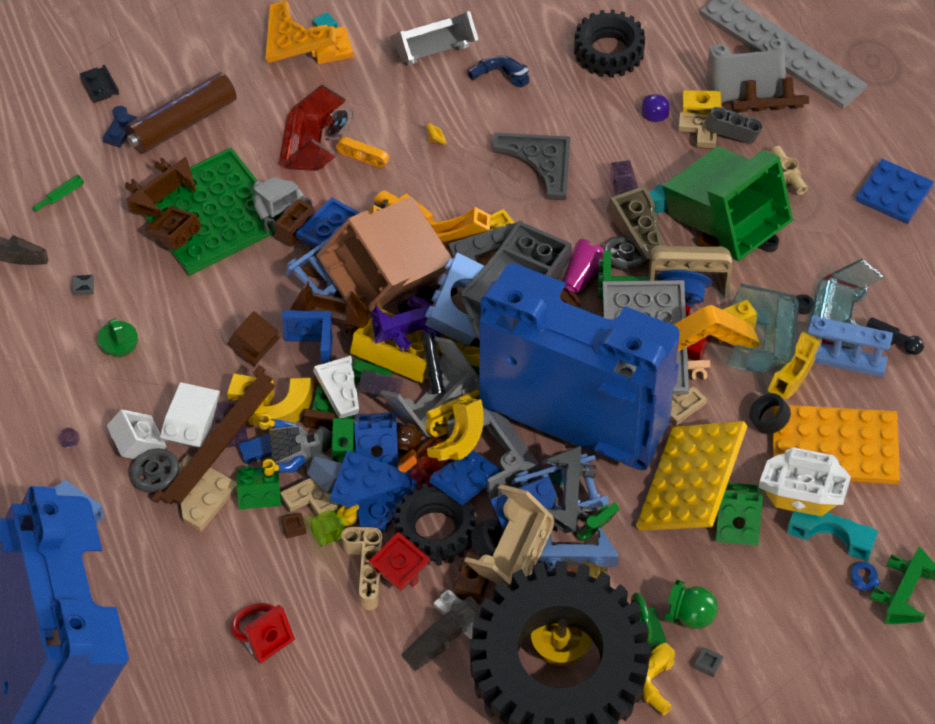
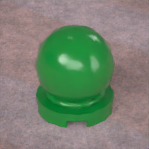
[664,579,719,629]

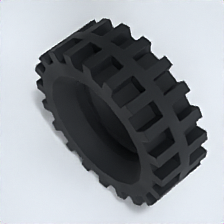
[574,10,645,78]
[394,483,475,566]

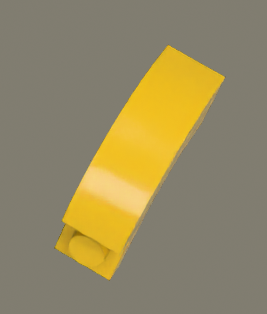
[767,332,822,400]
[248,378,313,430]
[427,398,484,461]

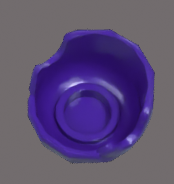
[642,94,670,122]

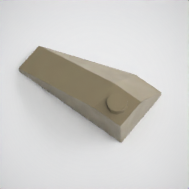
[607,186,663,261]

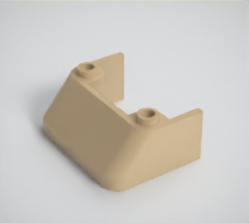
[649,245,732,297]
[464,484,554,586]

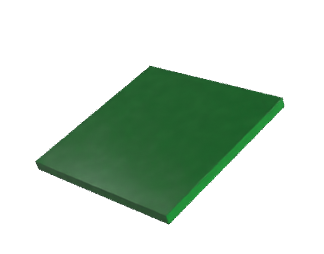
[143,148,284,276]

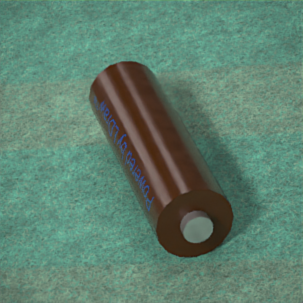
[125,72,237,154]

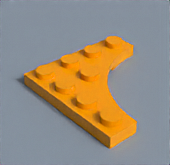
[265,0,336,63]

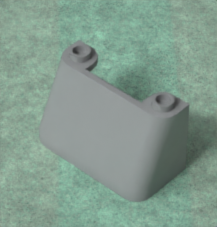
[706,38,786,103]

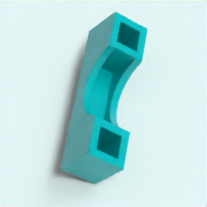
[787,511,878,562]

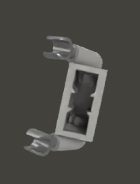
[253,177,312,234]

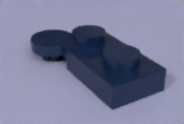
[102,106,137,148]

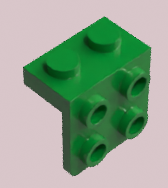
[237,466,281,510]

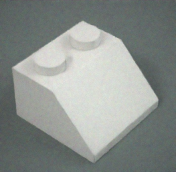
[107,409,167,459]

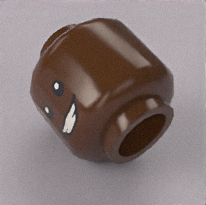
[397,423,422,455]

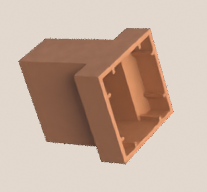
[316,196,452,313]

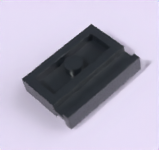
[80,65,119,103]

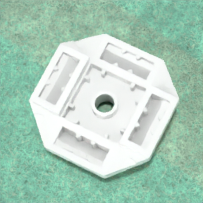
[759,447,851,517]

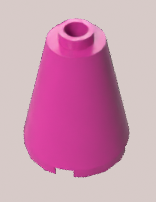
[562,239,605,295]

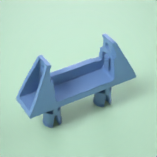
[537,528,618,578]

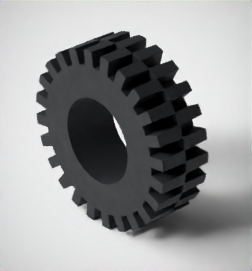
[470,561,651,724]

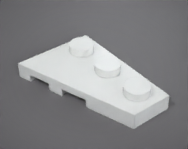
[313,356,359,418]

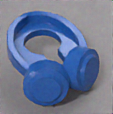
[851,562,881,591]

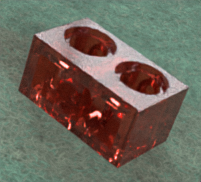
[409,441,453,487]

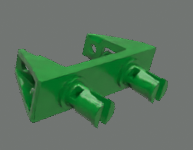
[870,546,935,624]

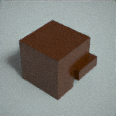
[227,311,280,367]

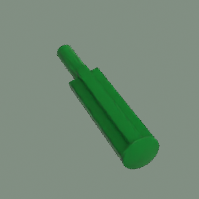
[32,174,84,212]

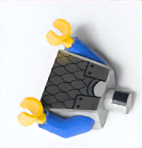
[259,414,320,476]

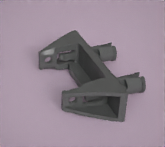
[542,446,597,533]

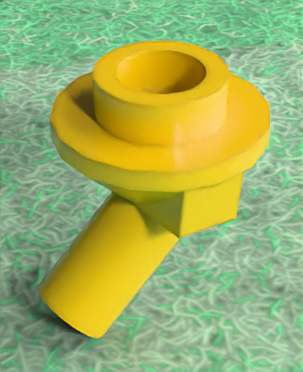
[337,504,359,526]

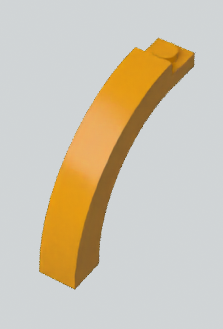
[369,205,490,247]

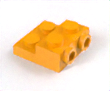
[309,25,354,64]

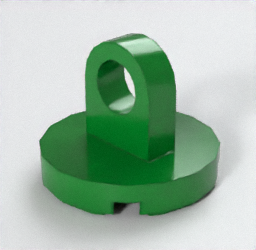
[97,318,138,357]

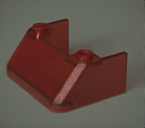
[279,84,346,171]

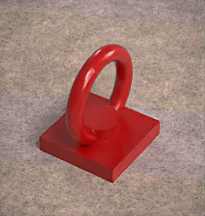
[230,603,295,664]

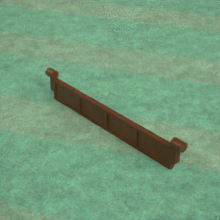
[152,365,275,505]

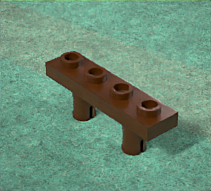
[731,77,809,112]

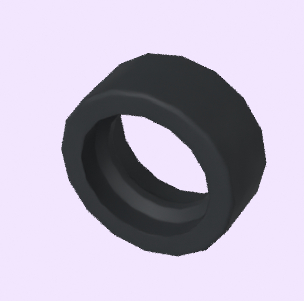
[749,393,791,434]
[471,519,503,557]

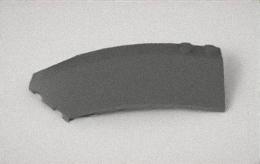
[460,221,571,339]

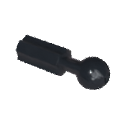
[866,317,924,355]

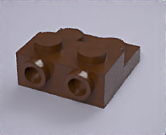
[144,206,202,250]

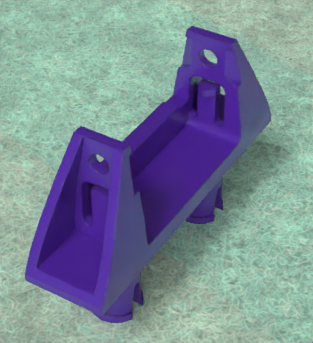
[371,295,442,352]

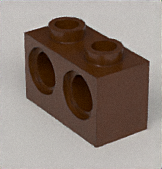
[274,199,314,247]

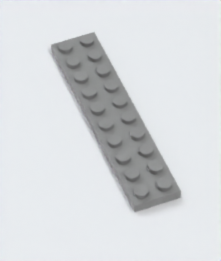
[700,0,867,109]

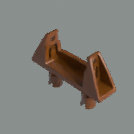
[125,157,196,217]
[290,281,371,335]

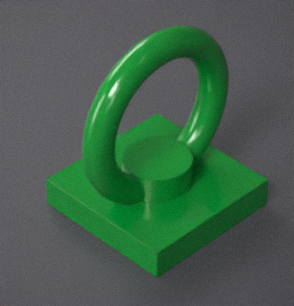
[631,592,667,651]

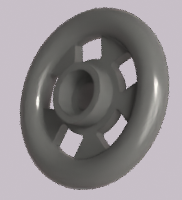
[603,236,647,269]
[130,448,179,493]

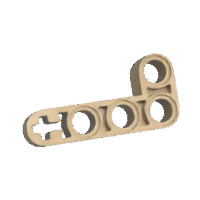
[342,527,383,611]

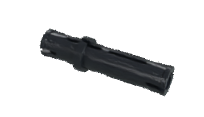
[421,332,445,395]

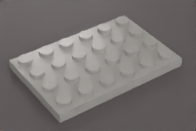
[603,280,689,394]

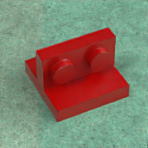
[369,532,430,592]

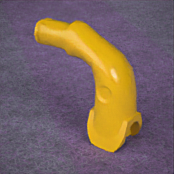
[643,643,675,716]

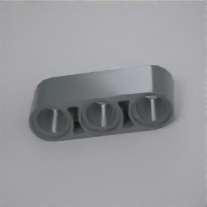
[704,107,763,143]

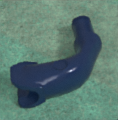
[467,56,529,88]

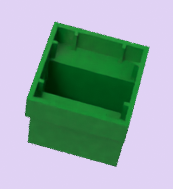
[663,146,794,262]

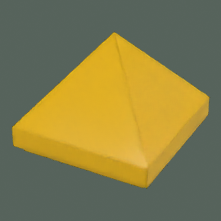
[427,123,446,145]

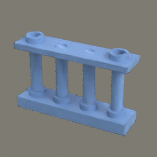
[284,227,341,297]
[808,316,893,378]
[511,453,610,510]

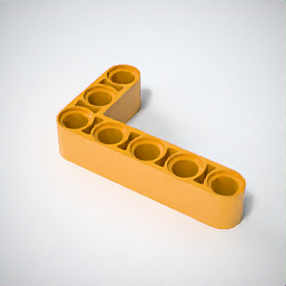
[674,305,760,352]

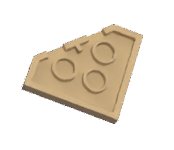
[177,455,237,532]

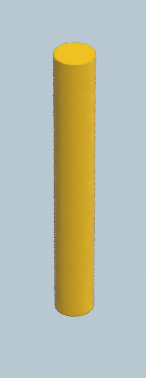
[426,389,480,419]

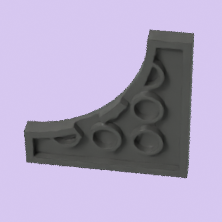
[493,133,570,200]

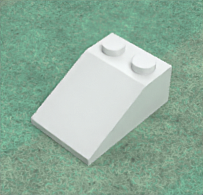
[160,382,220,450]

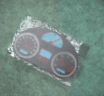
[325,108,354,143]

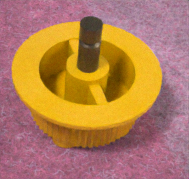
[531,619,592,666]

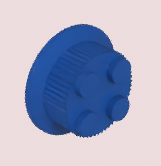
[656,270,712,308]

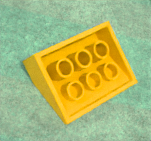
[350,309,452,383]

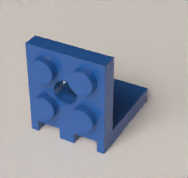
[282,310,333,364]
[354,413,398,467]

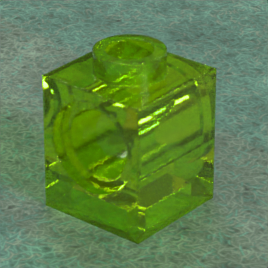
[310,510,345,547]

